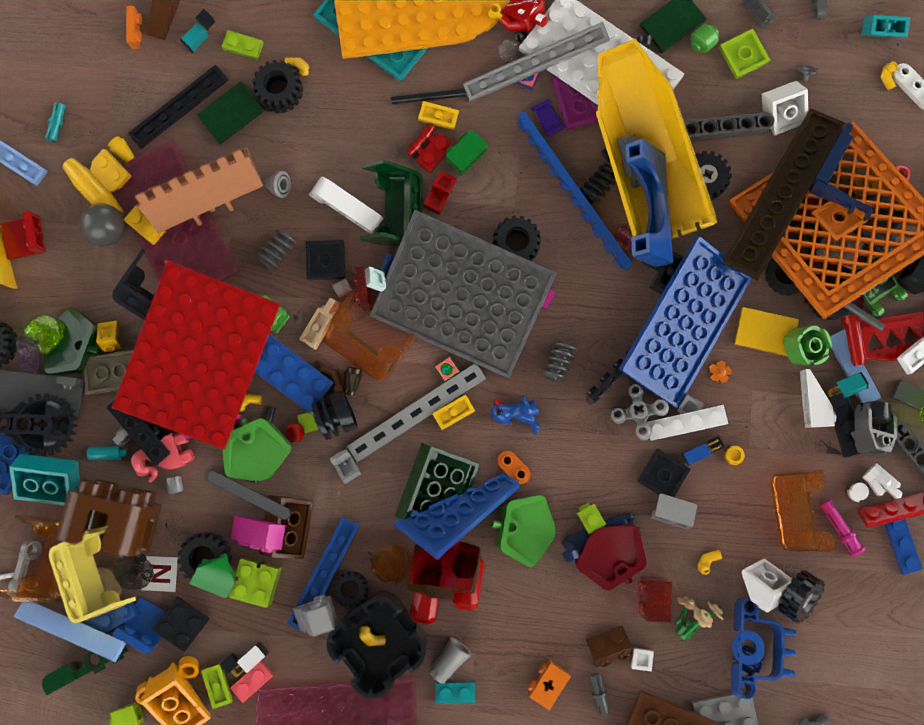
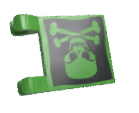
[849,257,908,317]

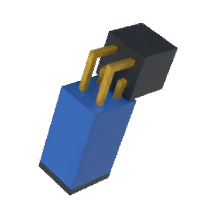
[682,434,726,466]

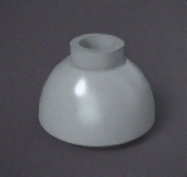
[265,171,291,198]

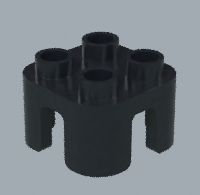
[326,591,428,699]

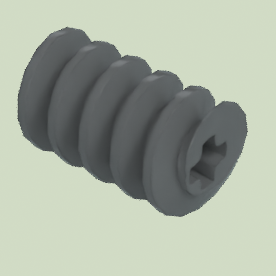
[256,229,297,272]
[542,341,578,384]

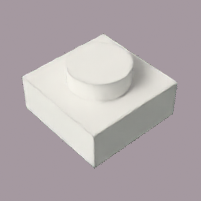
[631,647,654,672]

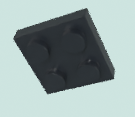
[306,240,346,280]
[637,448,691,497]
[152,596,209,652]

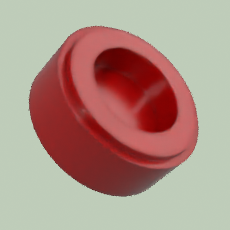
[286,423,305,443]

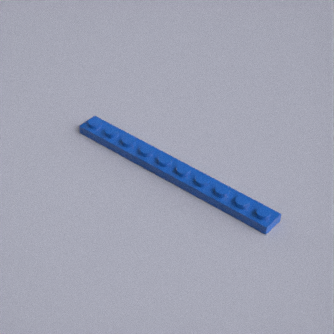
[517,111,632,271]

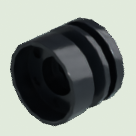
[311,390,358,440]

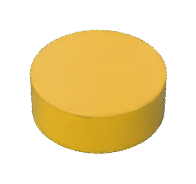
[724,446,745,465]

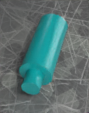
[87,446,129,461]

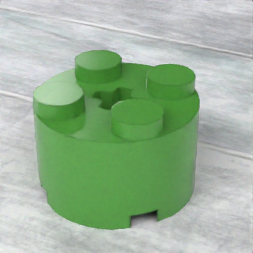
[783,326,832,365]

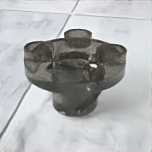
[113,553,154,590]

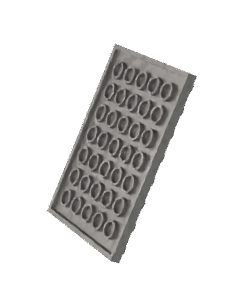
[370,210,557,378]

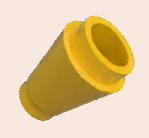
[108,136,136,165]

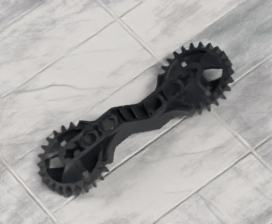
[0,393,79,456]

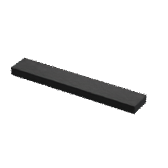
[128,65,229,149]

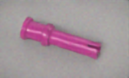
[820,499,866,558]

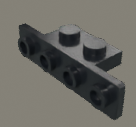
[107,401,171,465]

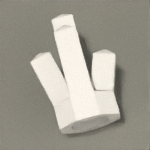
[862,463,902,499]

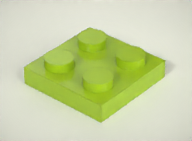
[718,29,771,79]

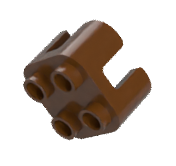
[56,479,162,556]

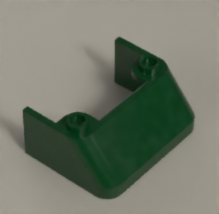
[360,159,423,245]

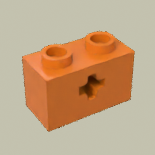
[528,659,571,711]

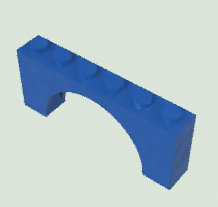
[625,139,673,267]

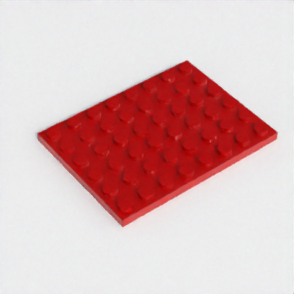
[112,261,281,450]

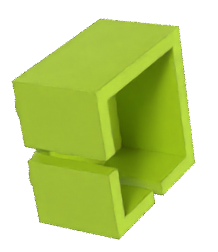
[229,557,282,608]

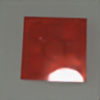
[353,266,372,311]

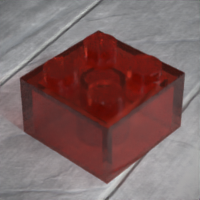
[637,576,672,623]

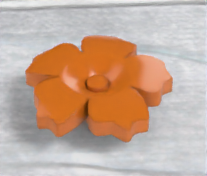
[709,360,732,384]

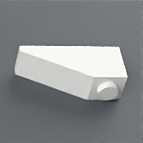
[800,369,836,428]

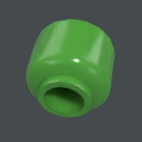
[691,24,719,53]

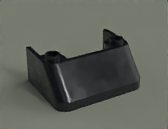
[112,247,154,321]

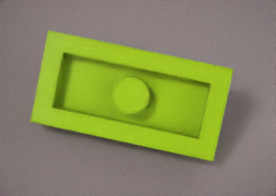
[221,30,264,60]
[201,663,233,709]

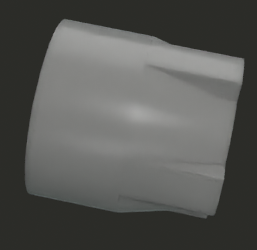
[332,278,352,298]
[166,476,184,495]

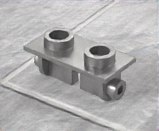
[740,0,778,29]

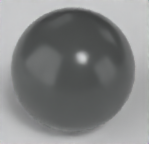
[80,203,125,246]

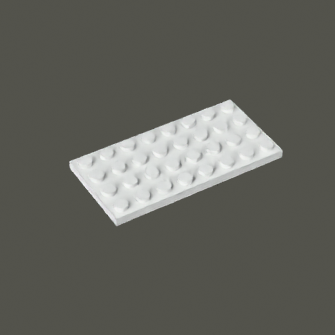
[519,0,684,105]

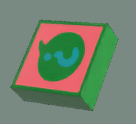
[434,356,460,383]

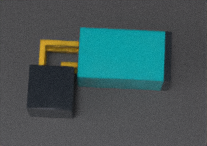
[180,9,215,53]
[827,372,869,413]

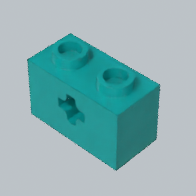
[861,15,910,38]

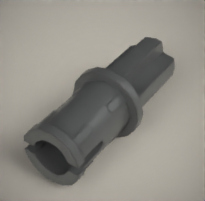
[590,673,610,715]

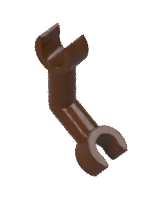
[315,360,343,393]

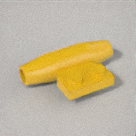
[62,149,132,216]

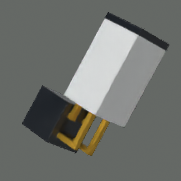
[220,642,269,678]

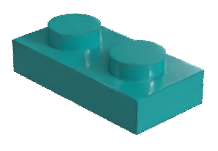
[435,681,475,704]

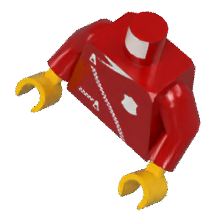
[488,0,548,32]

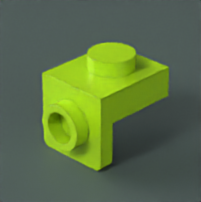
[576,503,606,534]

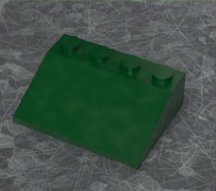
[395,443,480,520]

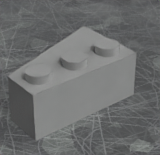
[293,594,337,637]

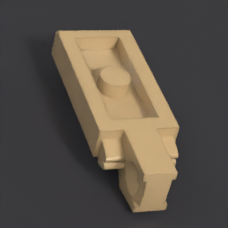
[299,298,340,350]

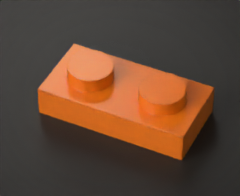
[126,6,142,49]

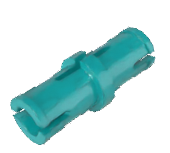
[45,102,66,142]

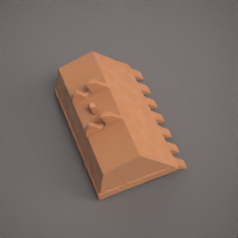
[135,146,263,233]

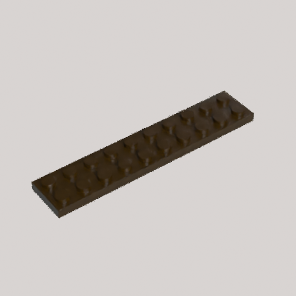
[722,108,846,281]

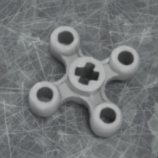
[611,384,669,440]

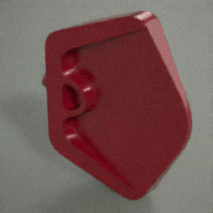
[575,524,647,590]

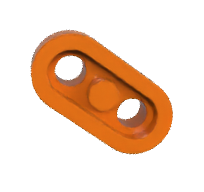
[497,451,531,484]

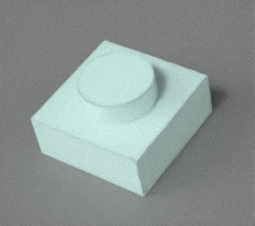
[365,266,386,292]

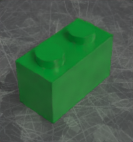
[445,130,488,176]

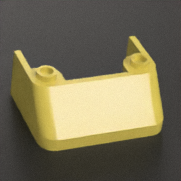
[49,526,136,623]

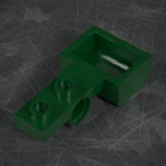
[42,646,128,696]

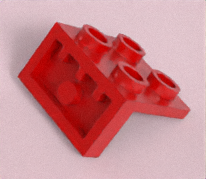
[1,211,46,260]

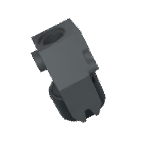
[851,401,897,456]

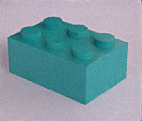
[9,454,80,506]

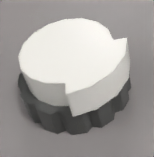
[845,480,869,503]

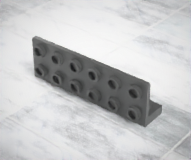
[0,370,85,418]

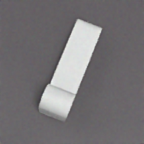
[309,176,383,234]

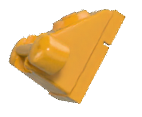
[135,656,211,725]

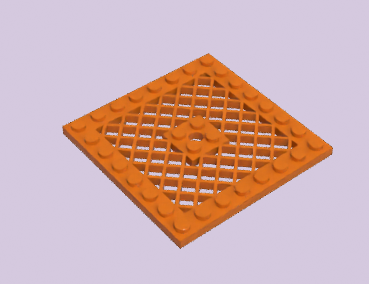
[728,121,924,319]

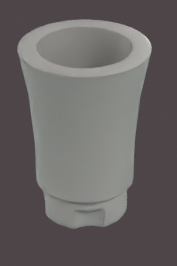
[429,637,472,684]

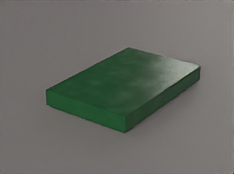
[639,0,707,53]
[196,81,264,145]

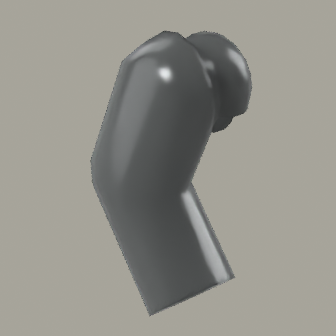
[799,713,830,725]

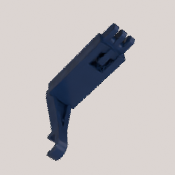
[810,123,872,222]
[561,512,640,562]

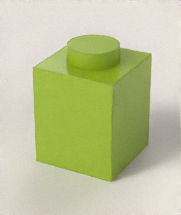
[109,702,145,725]

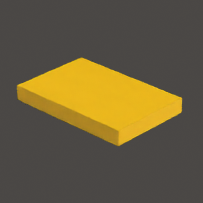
[734,307,799,357]

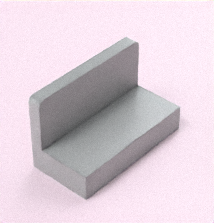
[650,494,697,530]

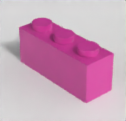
[231,516,285,553]

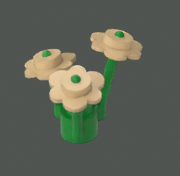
[675,596,724,640]

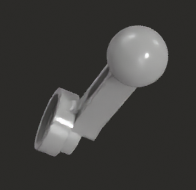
[8,539,42,594]

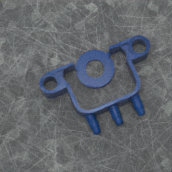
[731,598,797,699]

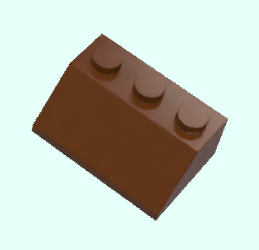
[259,495,313,559]

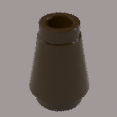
[344,367,363,396]

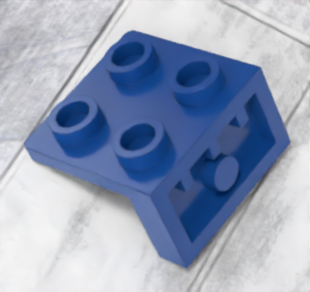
[113,597,165,655]

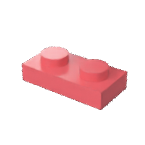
[230,660,274,703]

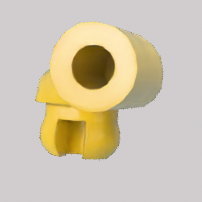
[880,61,898,91]
[240,394,262,412]

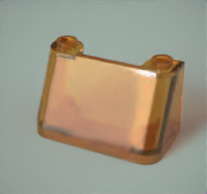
[770,470,837,552]

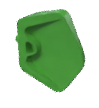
[222,418,291,481]
[490,495,556,567]

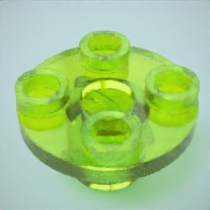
[23,315,63,354]

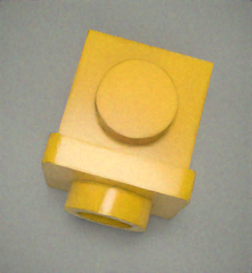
[96,321,122,352]

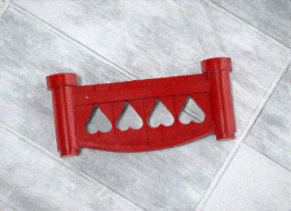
[841,311,924,366]

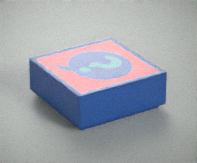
[515,72,540,90]

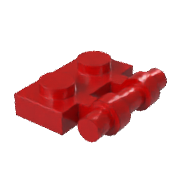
[406,124,454,173]

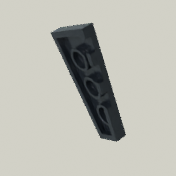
[585,346,632,405]

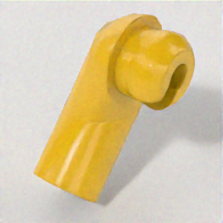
[285,57,309,76]
[697,550,722,575]
[359,626,386,646]

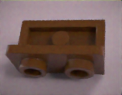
[586,626,633,667]

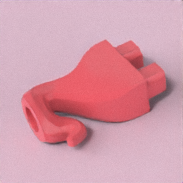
[131,433,195,483]

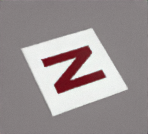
[142,556,178,592]

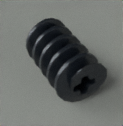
[580,163,616,204]

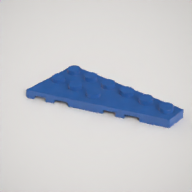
[394,473,519,559]

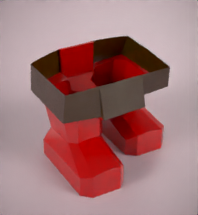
[407,541,485,625]

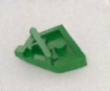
[189,554,236,598]

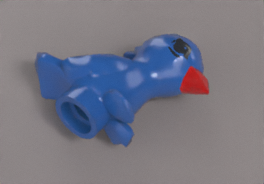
[490,395,540,435]

